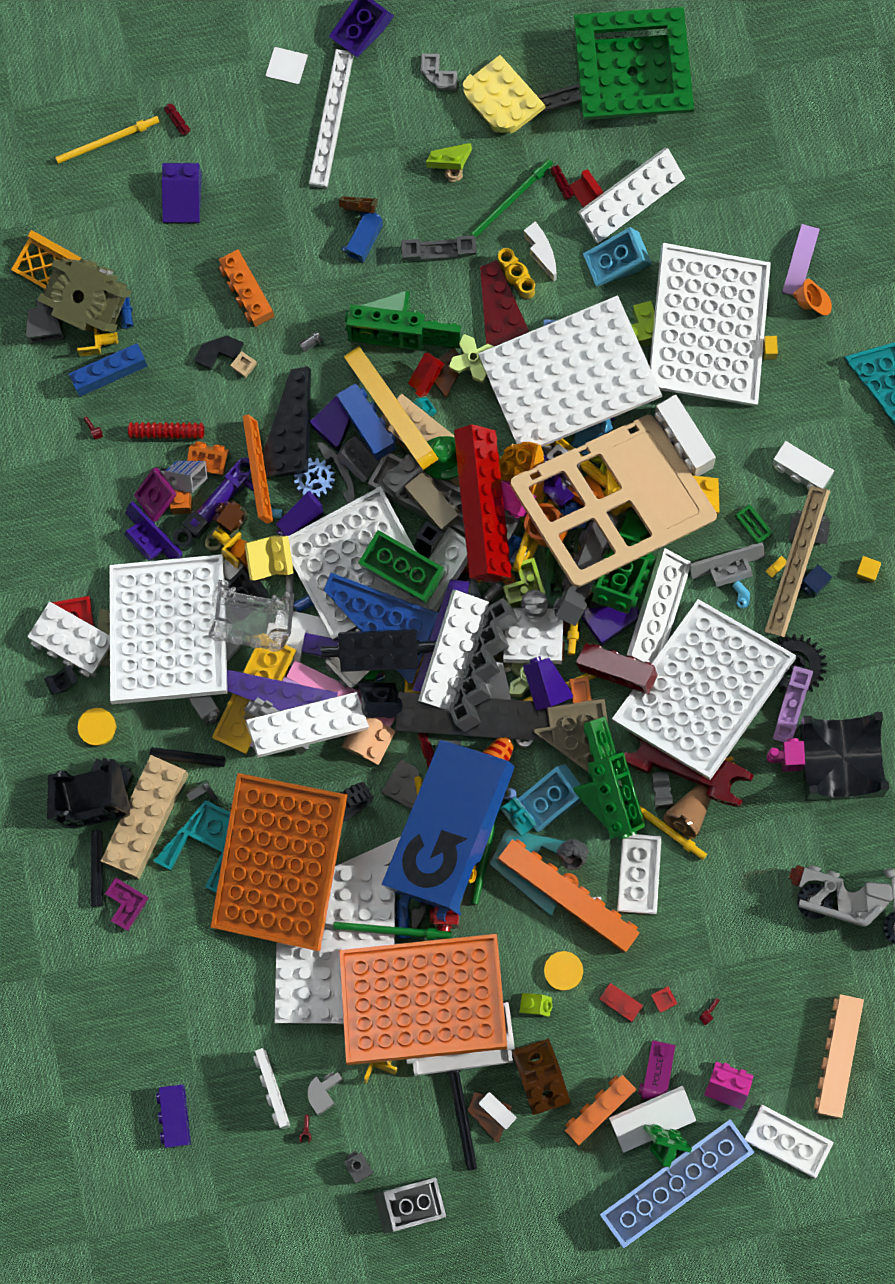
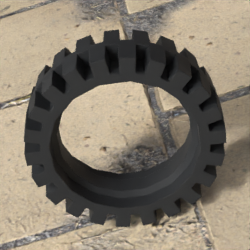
[340,782,374,822]

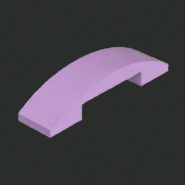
[782,224,820,296]
[773,666,813,742]

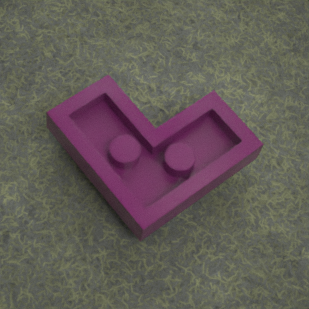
[105,877,149,931]

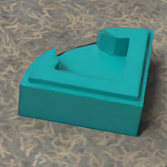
[413,397,437,416]

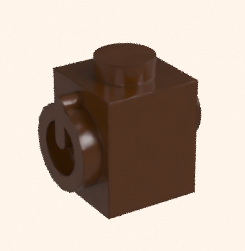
[212,500,245,531]

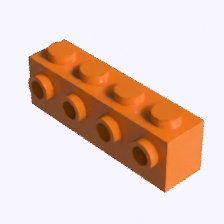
[218,249,274,327]
[564,1075,636,1146]

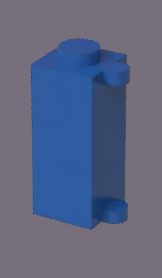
[341,212,383,263]

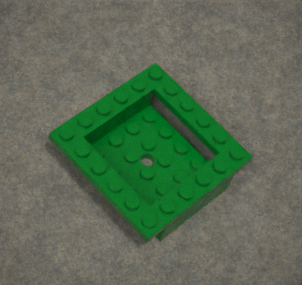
[574,7,694,120]

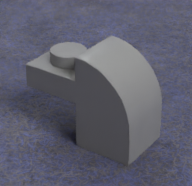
[308,1072,343,1115]

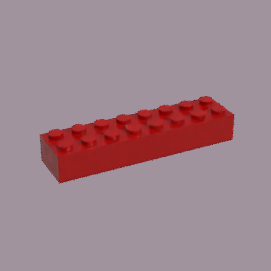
[454,424,512,583]

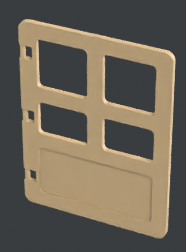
[510,415,717,587]

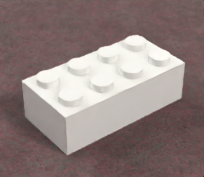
[655,395,716,476]

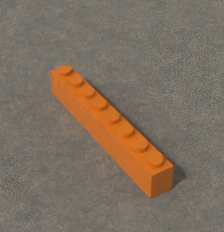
[497,839,639,953]

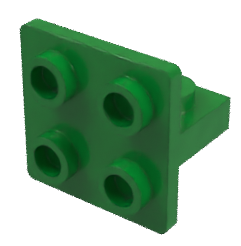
[643,1124,692,1168]

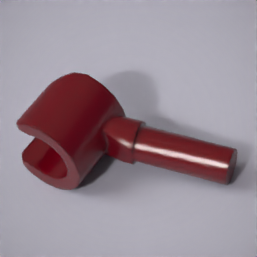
[84,416,103,439]
[700,998,720,1025]
[299,1115,312,1143]

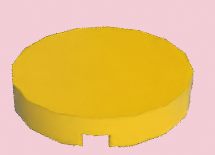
[77,708,117,746]
[544,951,583,991]

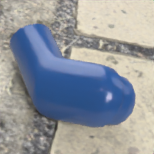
[508,535,522,560]

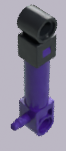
[173,458,254,551]

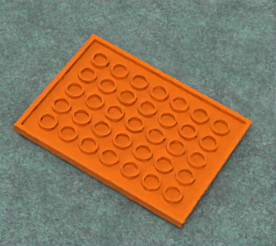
[211,773,348,951]
[339,934,508,1065]

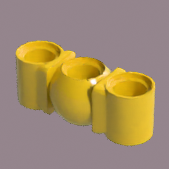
[498,248,535,299]

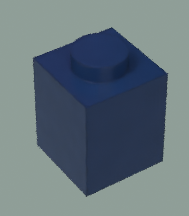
[801,565,832,598]

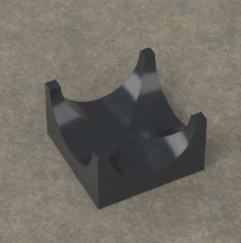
[799,712,889,801]

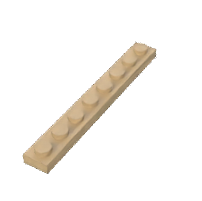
[765,486,830,637]

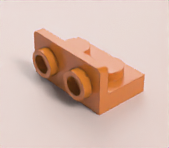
[187,441,229,475]

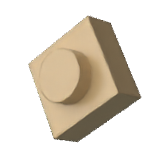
[230,351,257,378]

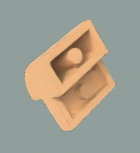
[342,716,396,765]

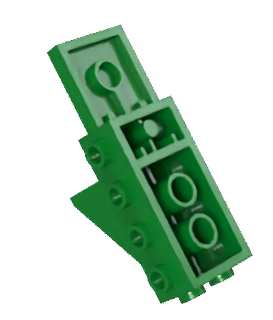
[345,291,461,351]
[591,510,655,614]
[573,717,646,840]

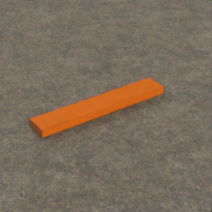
[242,414,273,524]

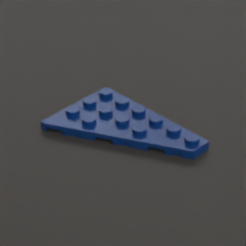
[324,573,438,684]

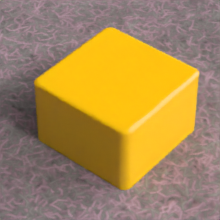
[763,336,778,360]
[856,556,881,583]

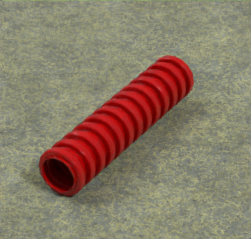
[128,422,204,439]

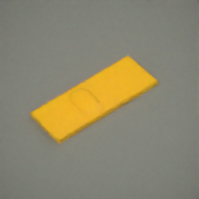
[765,556,787,578]

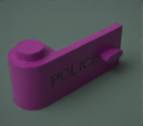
[638,1040,676,1101]

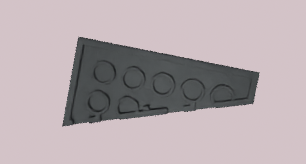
[263,366,311,479]

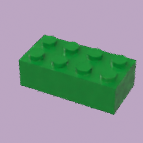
[358,530,446,605]

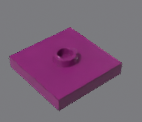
[134,468,177,522]

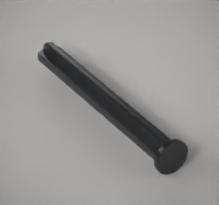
[446,1070,477,1171]

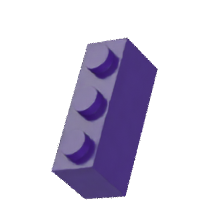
[156,1084,191,1148]

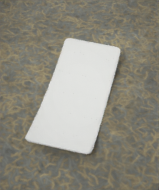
[479,1092,516,1129]

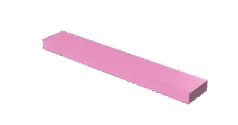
[286,660,395,728]

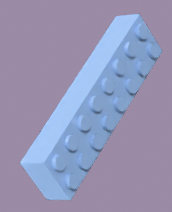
[600,1120,754,1248]

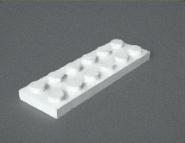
[578,147,685,243]
[627,548,692,664]
[418,590,489,712]
[246,692,369,758]

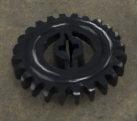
[775,634,827,693]

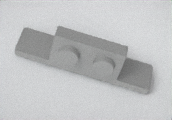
[689,543,765,587]

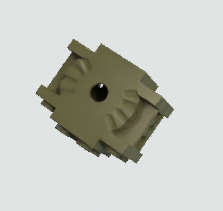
[37,258,132,332]

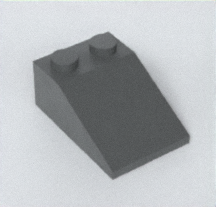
[374,1177,446,1233]

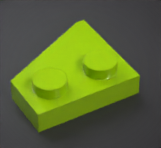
[426,143,472,170]

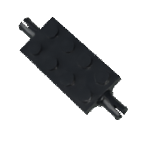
[321,629,437,672]

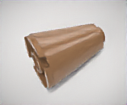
[664,784,711,839]

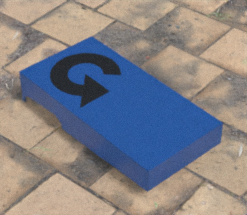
[382,740,515,922]

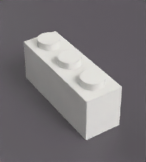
[772,441,834,490]

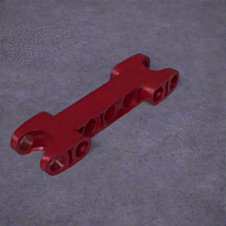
[620,732,754,807]

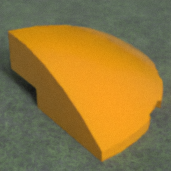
[499,442,544,499]

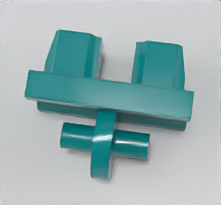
[500,797,537,837]

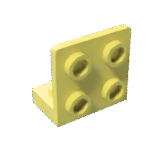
[245,536,294,581]

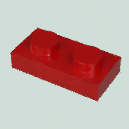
[599,983,643,1022]

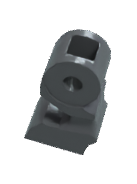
[652,771,673,810]

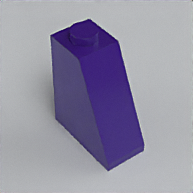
[310,391,351,452]
[276,490,325,536]
[581,606,640,646]
[523,656,573,710]

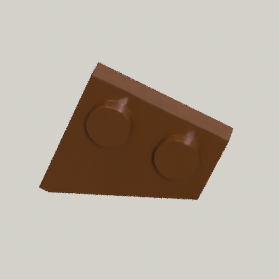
[339,196,378,213]
[434,347,460,398]
[468,1092,512,1143]

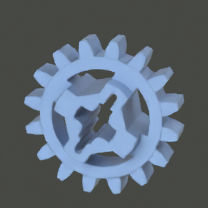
[294,458,335,499]

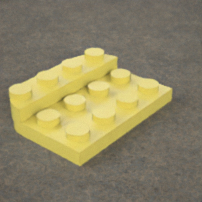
[463,55,546,134]

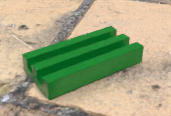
[734,504,773,544]

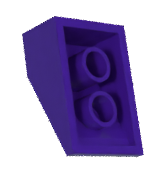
[329,0,394,57]
[162,163,202,223]

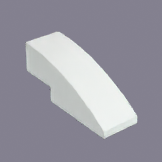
[524,221,557,282]

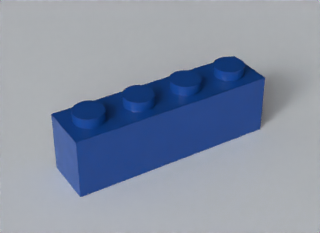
[69,343,147,397]
[336,383,397,460]

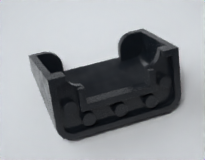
[47,759,130,829]

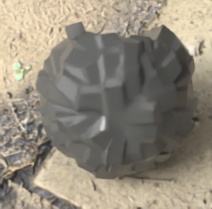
[557,839,589,870]

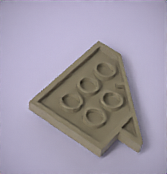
[533,698,608,773]

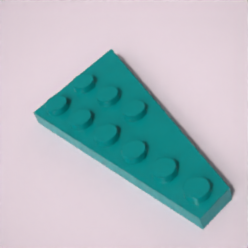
[844,342,895,425]

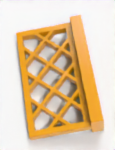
[11,230,81,299]

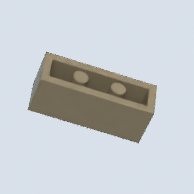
[404,472,459,532]

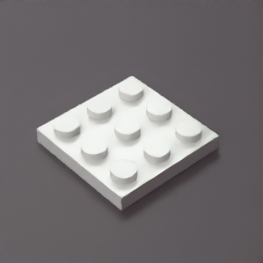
[503,608,563,664]

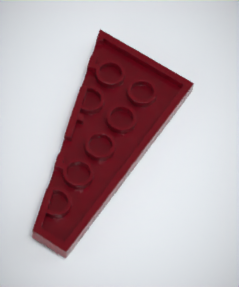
[480,260,529,347]

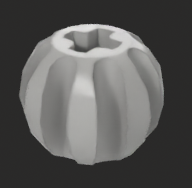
[521,590,548,619]

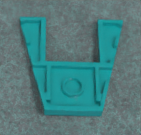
[153,800,230,893]
[489,829,565,916]

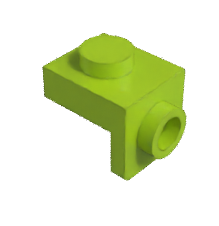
[519,993,552,1017]

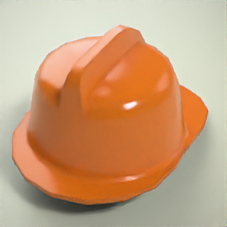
[793,279,832,315]

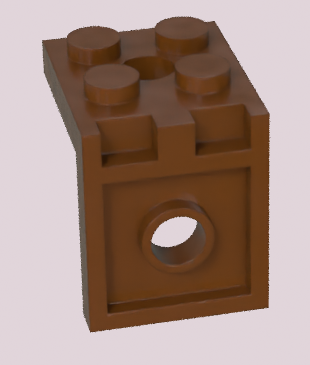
[512,1038,571,1115]

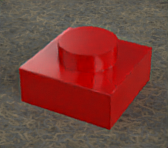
[651,986,678,1013]

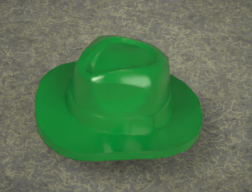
[424,436,459,480]

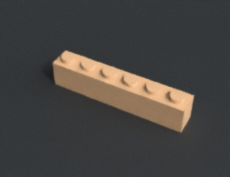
[814,994,864,1119]

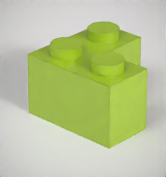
[631,301,655,348]
[503,558,545,608]

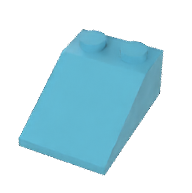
[583,227,652,286]
[518,764,582,832]

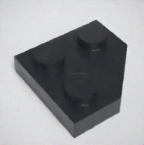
[382,759,420,810]

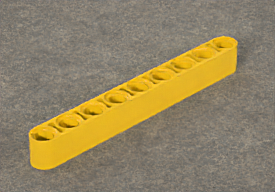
[344,346,439,470]

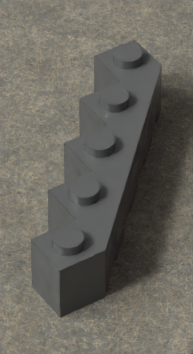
[553,511,618,626]
[449,598,519,732]

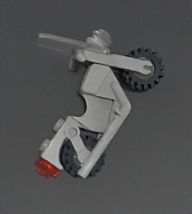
[788,836,895,944]

